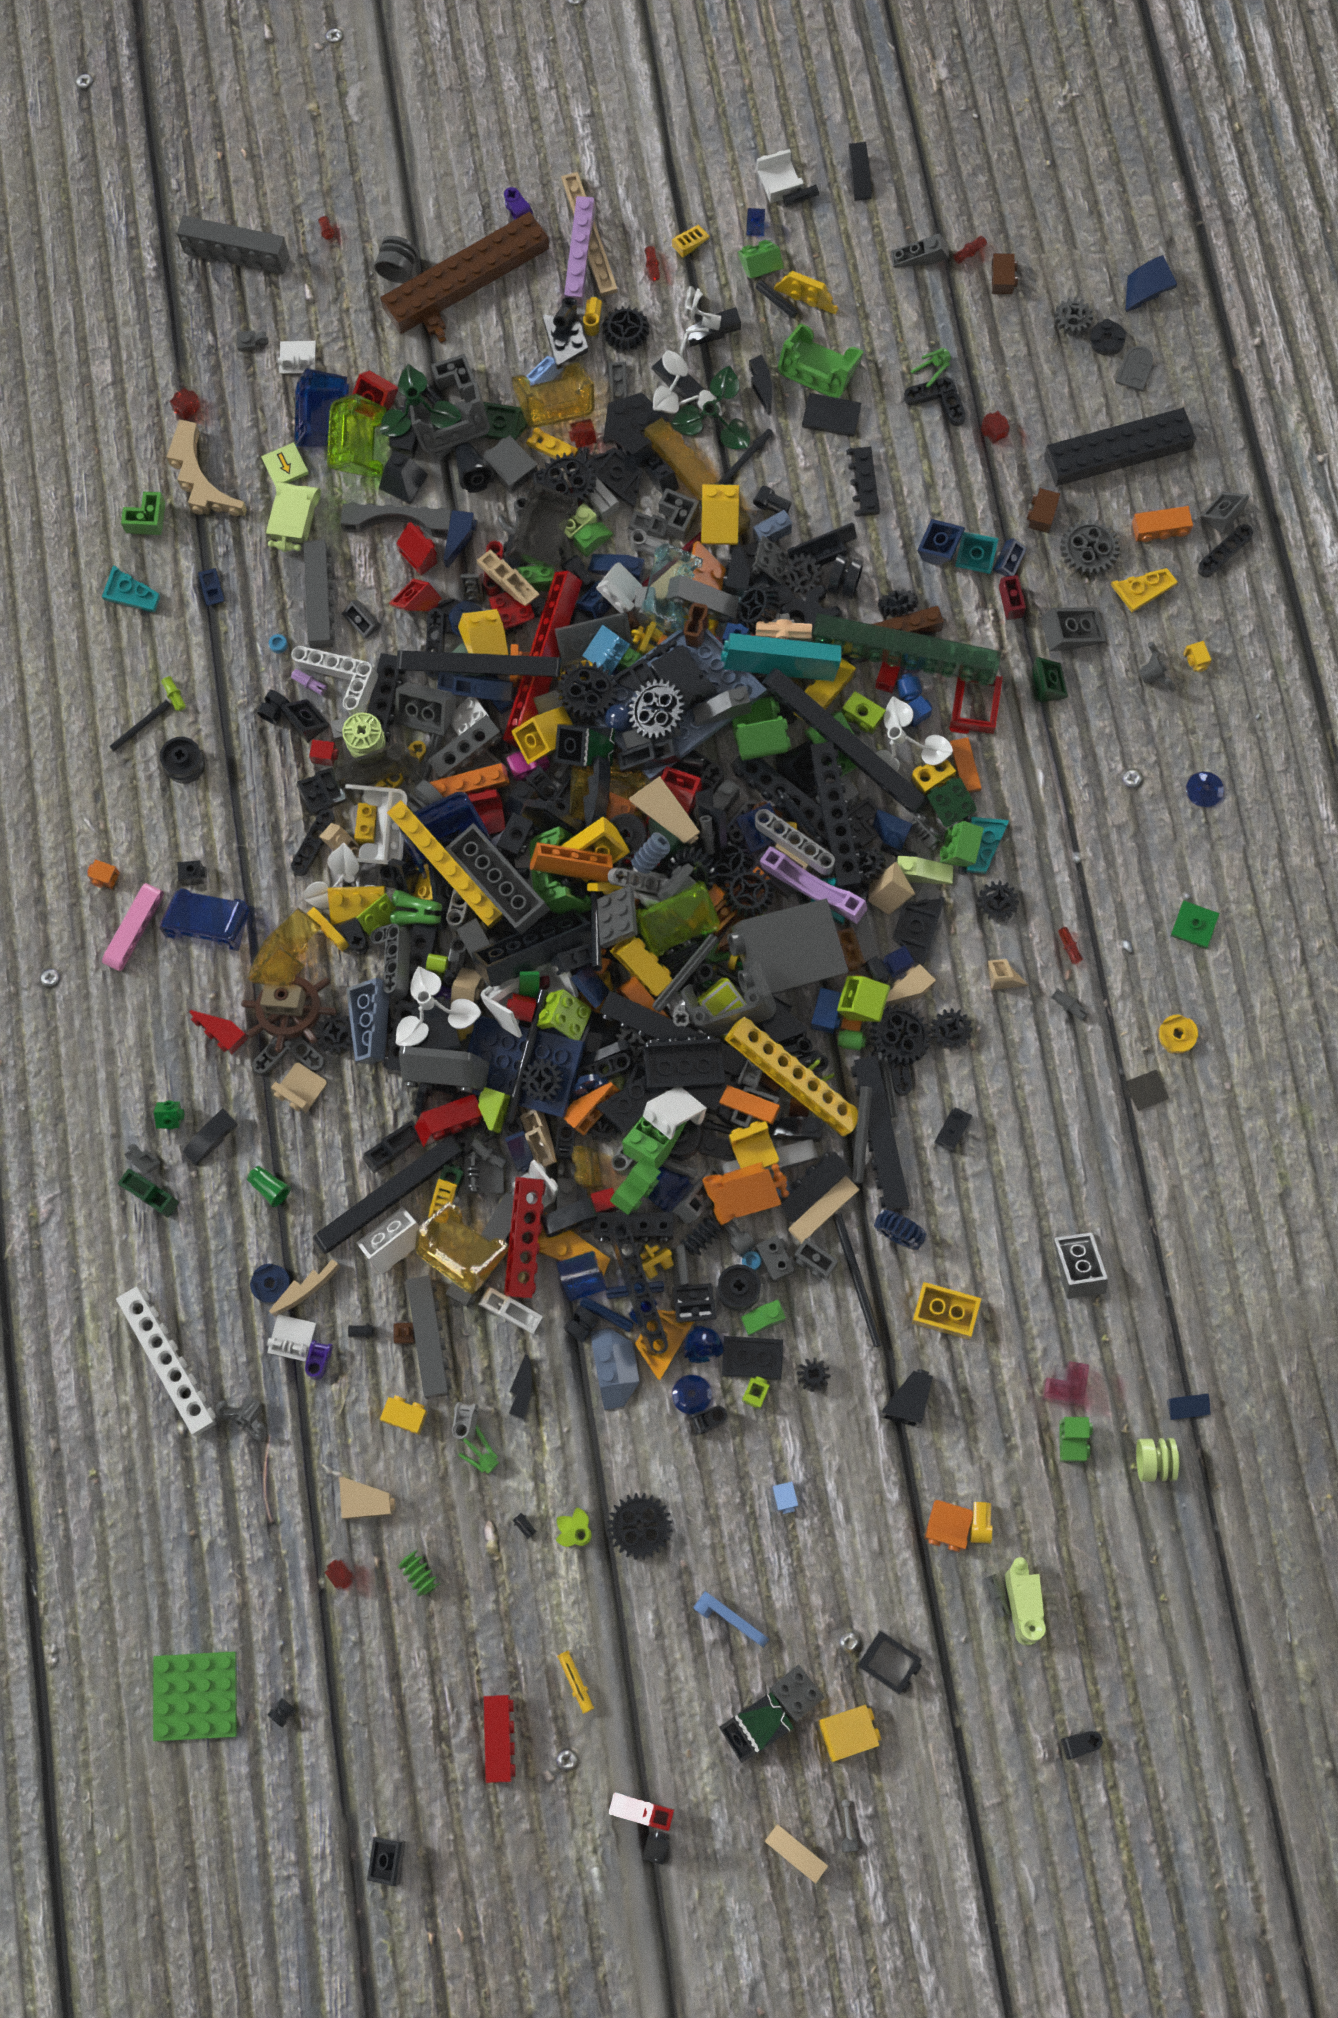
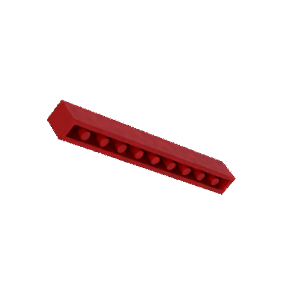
[503,571,582,749]

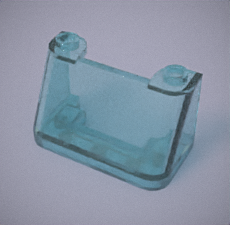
[641,543,703,632]

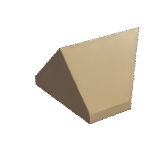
[988,959,1029,990]

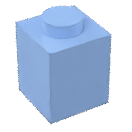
[772,1482,798,1514]

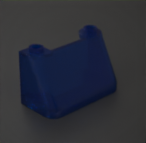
[294,368,349,447]
[160,888,250,951]

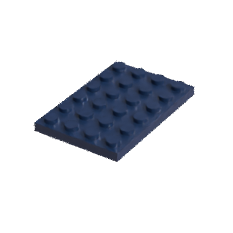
[467,1016,585,1118]

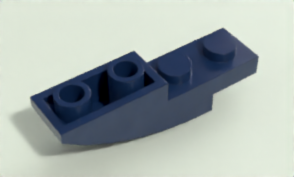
[437,672,513,701]

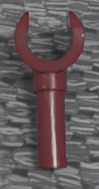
[539,975,550,990]

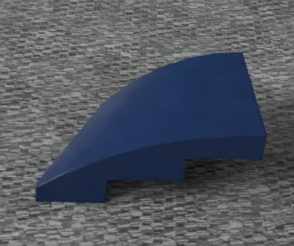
[1125,255,1177,312]

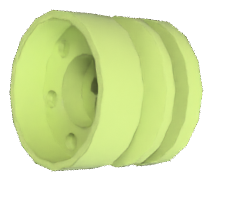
[342,712,386,761]
[1136,1438,1180,1482]

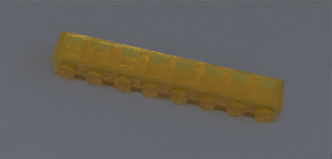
[645,418,750,536]

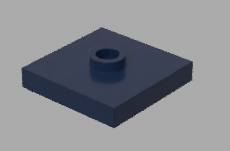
[571,965,610,1008]

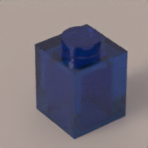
[746,208,765,236]
[884,946,914,977]

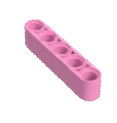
[102,883,164,971]

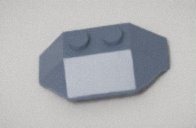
[590,1328,640,1410]

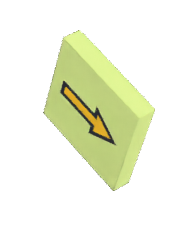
[261,442,309,487]

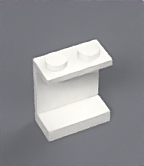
[757,149,804,204]
[643,1087,707,1140]

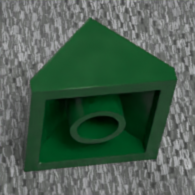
[1032,657,1068,702]

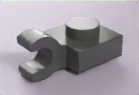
[237,331,269,352]
[124,1144,160,1175]

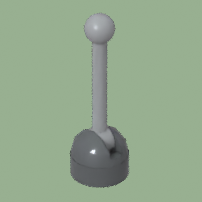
[841,1799,859,1853]

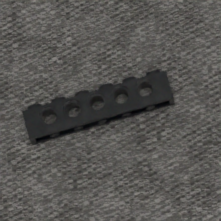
[359,653,406,765]

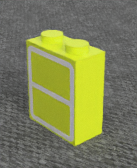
[697,977,747,1038]

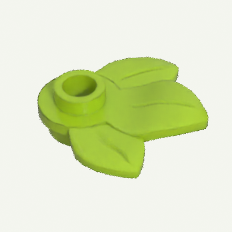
[556,1507,592,1547]

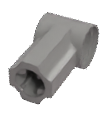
[630,529,666,559]

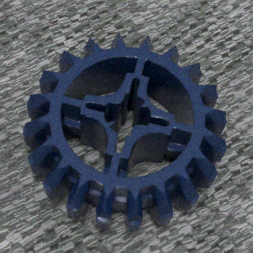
[874,1210,927,1250]

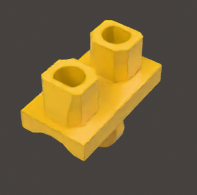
[631,621,663,655]
[640,1244,674,1280]

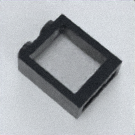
[857,1631,922,1695]

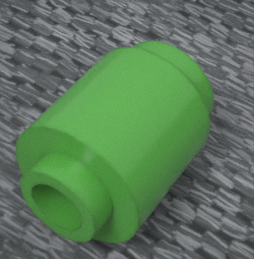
[838,1029,866,1051]

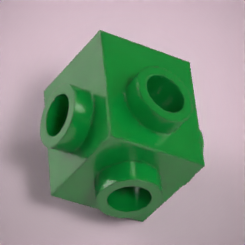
[153,1100,185,1130]

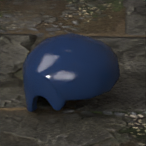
[605,704,634,732]

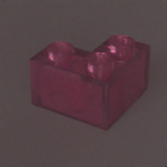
[1041,1361,1089,1407]

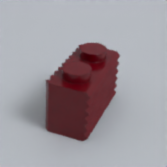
[999,575,1026,620]

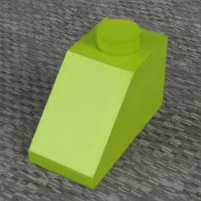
[478,1087,511,1133]

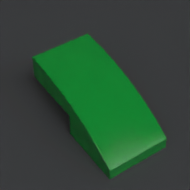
[519,971,539,1000]

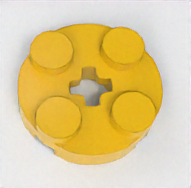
[1158,1014,1198,1054]

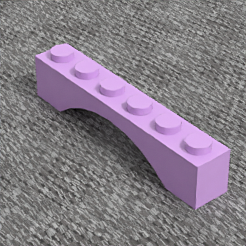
[564,196,595,306]
[760,846,867,924]

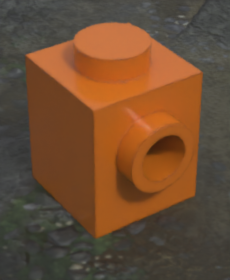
[87,859,120,889]

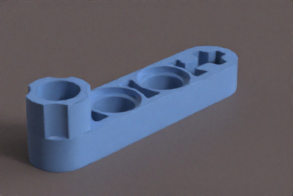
[693,1591,770,1648]

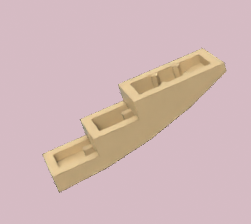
[477,549,539,606]
[519,1106,556,1168]
[788,1176,860,1244]
[269,1259,341,1317]

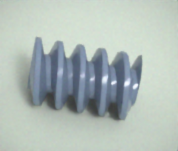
[631,832,670,874]

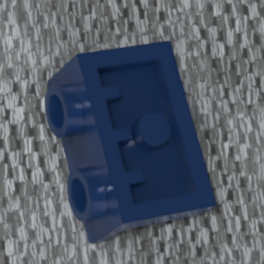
[576,580,613,619]

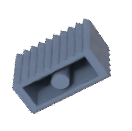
[752,510,792,543]

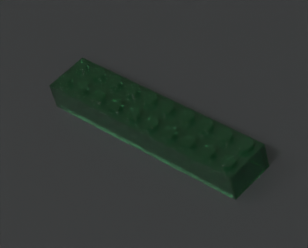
[811,613,1002,685]

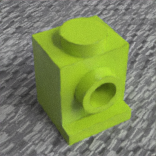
[742,1376,770,1410]

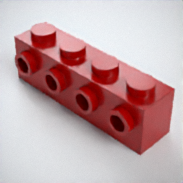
[483,1695,516,1783]

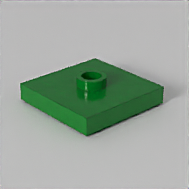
[1170,900,1220,949]

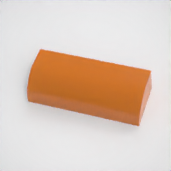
[529,842,613,883]

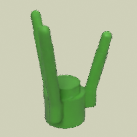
[911,348,951,388]
[459,1425,499,1474]

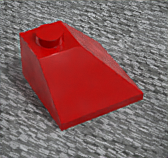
[389,578,442,611]

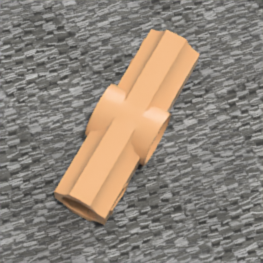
[756,619,812,641]

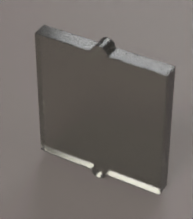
[1125,1070,1169,1111]

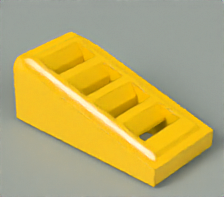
[672,224,710,258]
[428,1179,457,1223]

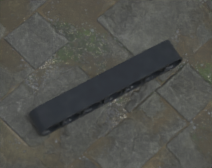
[609,1221,668,1356]

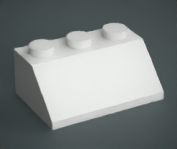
[356,1206,428,1275]

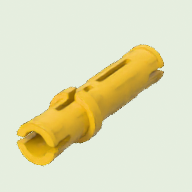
[557,1651,594,1714]

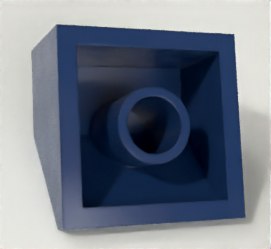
[917,519,965,565]

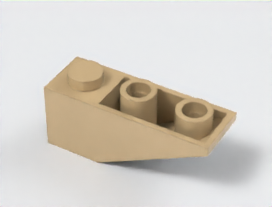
[885,964,936,1007]

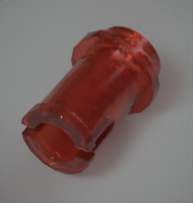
[318,216,335,240]

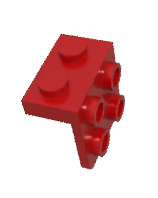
[488,592,534,630]
[460,789,506,836]

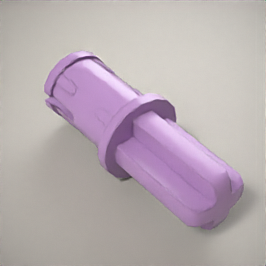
[291,669,327,696]

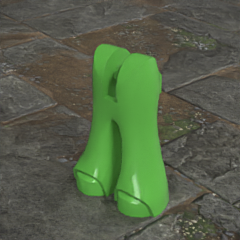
[390,890,442,926]

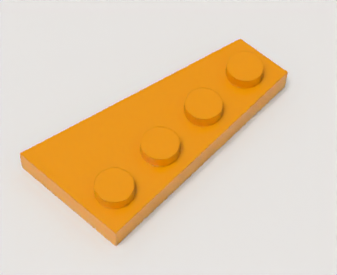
[538,1212,611,1278]

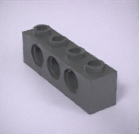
[427,714,503,779]

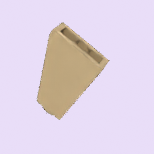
[339,1477,396,1520]

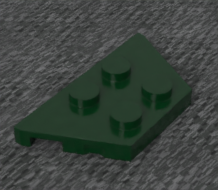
[480,402,537,441]

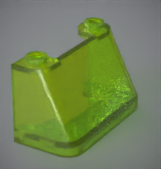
[327,394,386,478]
[635,881,720,957]

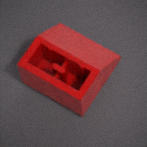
[396,522,438,576]

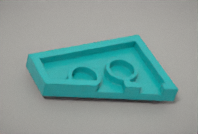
[102,565,160,613]
[967,817,1009,874]

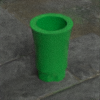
[247,1166,291,1208]

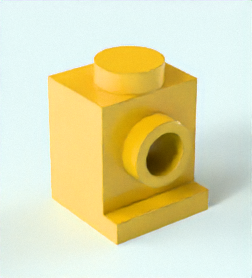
[1183,641,1212,672]

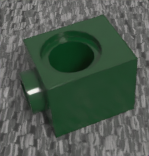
[439,1164,464,1197]

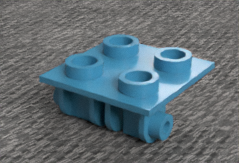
[582,625,630,675]

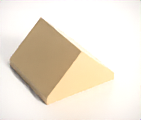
[868,862,915,915]

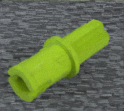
[161,676,186,712]

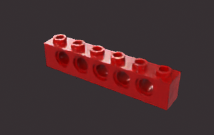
[504,1177,546,1298]

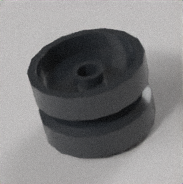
[827,554,864,600]
[160,736,205,784]
[609,813,649,856]
[668,1120,701,1161]
[717,1264,761,1312]

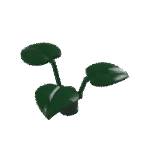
[380,364,462,437]
[670,366,750,449]

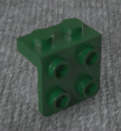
[927,777,977,827]

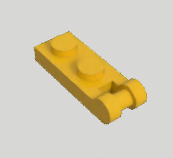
[526,427,578,460]

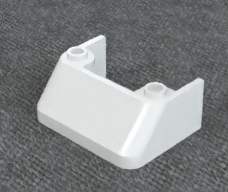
[345,784,407,864]
[481,964,579,1038]

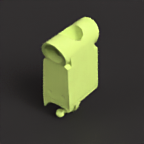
[266,482,321,552]
[1005,1557,1046,1646]

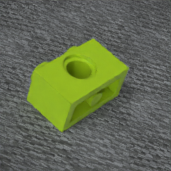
[842,691,886,734]

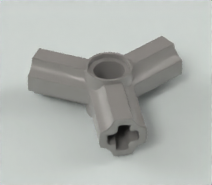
[659,988,701,1031]

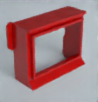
[949,669,1003,734]

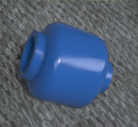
[896,673,922,702]

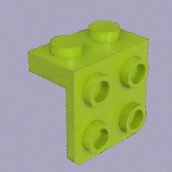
[537,989,591,1041]

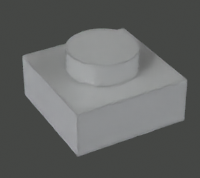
[330,718,348,741]

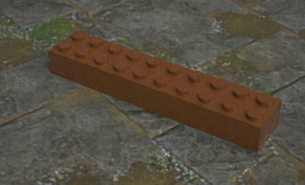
[380,211,550,334]

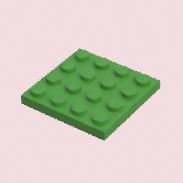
[153,1651,237,1741]

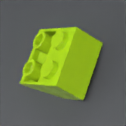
[837,976,890,1022]

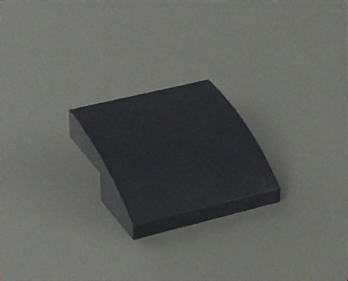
[296,767,347,816]
[672,1283,717,1323]

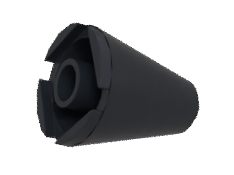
[455,443,495,493]

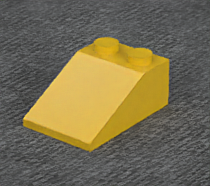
[701,484,739,545]
[458,609,509,655]

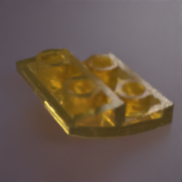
[572,1146,603,1190]

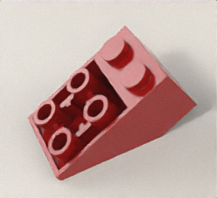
[646,766,702,831]

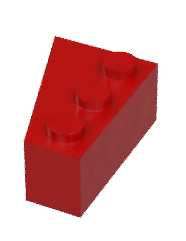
[414,1094,483,1147]

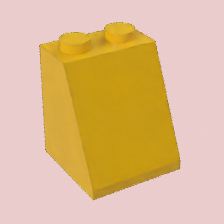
[511,706,573,765]
[818,1704,881,1762]

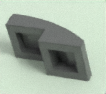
[628,511,669,538]

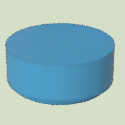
[269,634,288,654]
[742,1251,762,1271]

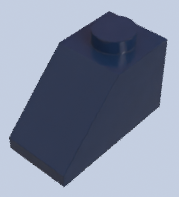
[872,809,913,850]

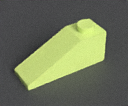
[897,856,953,885]

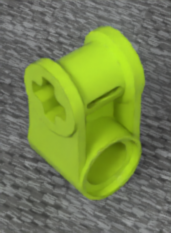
[426,954,448,981]

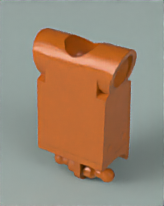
[702,1162,789,1225]

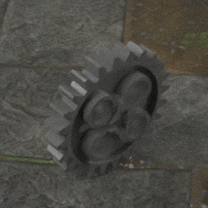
[1060,519,1120,577]

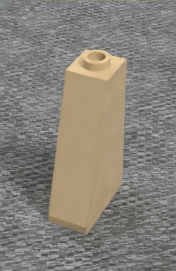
[629,776,700,845]

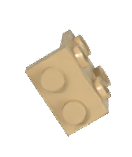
[271,1063,327,1114]

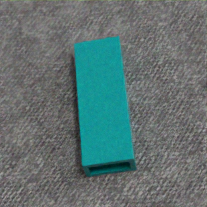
[721,633,841,682]

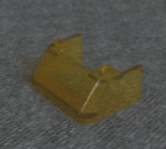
[246,907,322,986]

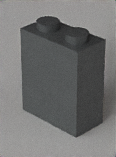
[482,435,538,494]

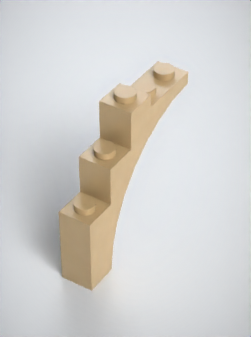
[167,419,247,516]

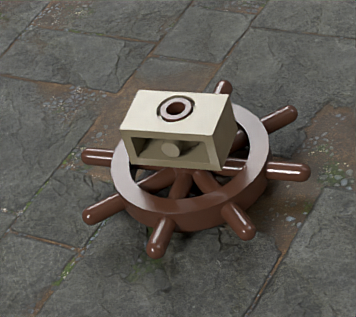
[241,963,337,1053]

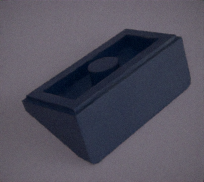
[993,538,1027,577]
[1167,1393,1211,1420]

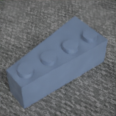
[346,978,389,1065]

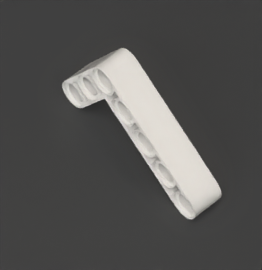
[291,646,378,716]

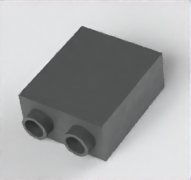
[727,898,848,995]

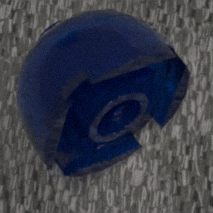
[683,1326,724,1363]

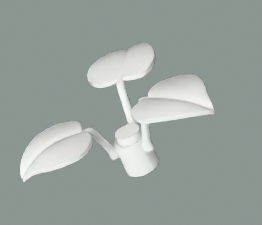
[680,286,722,360]
[653,350,722,416]
[868,696,953,779]
[303,843,375,909]
[396,967,481,1047]

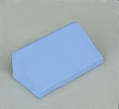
[524,356,563,392]

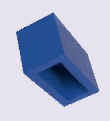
[811,987,842,1034]

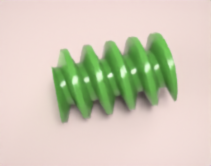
[398,1550,441,1597]

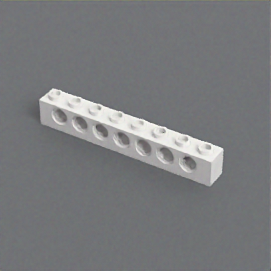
[116,1286,216,1437]

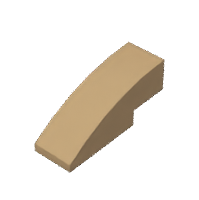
[765,1824,828,1884]

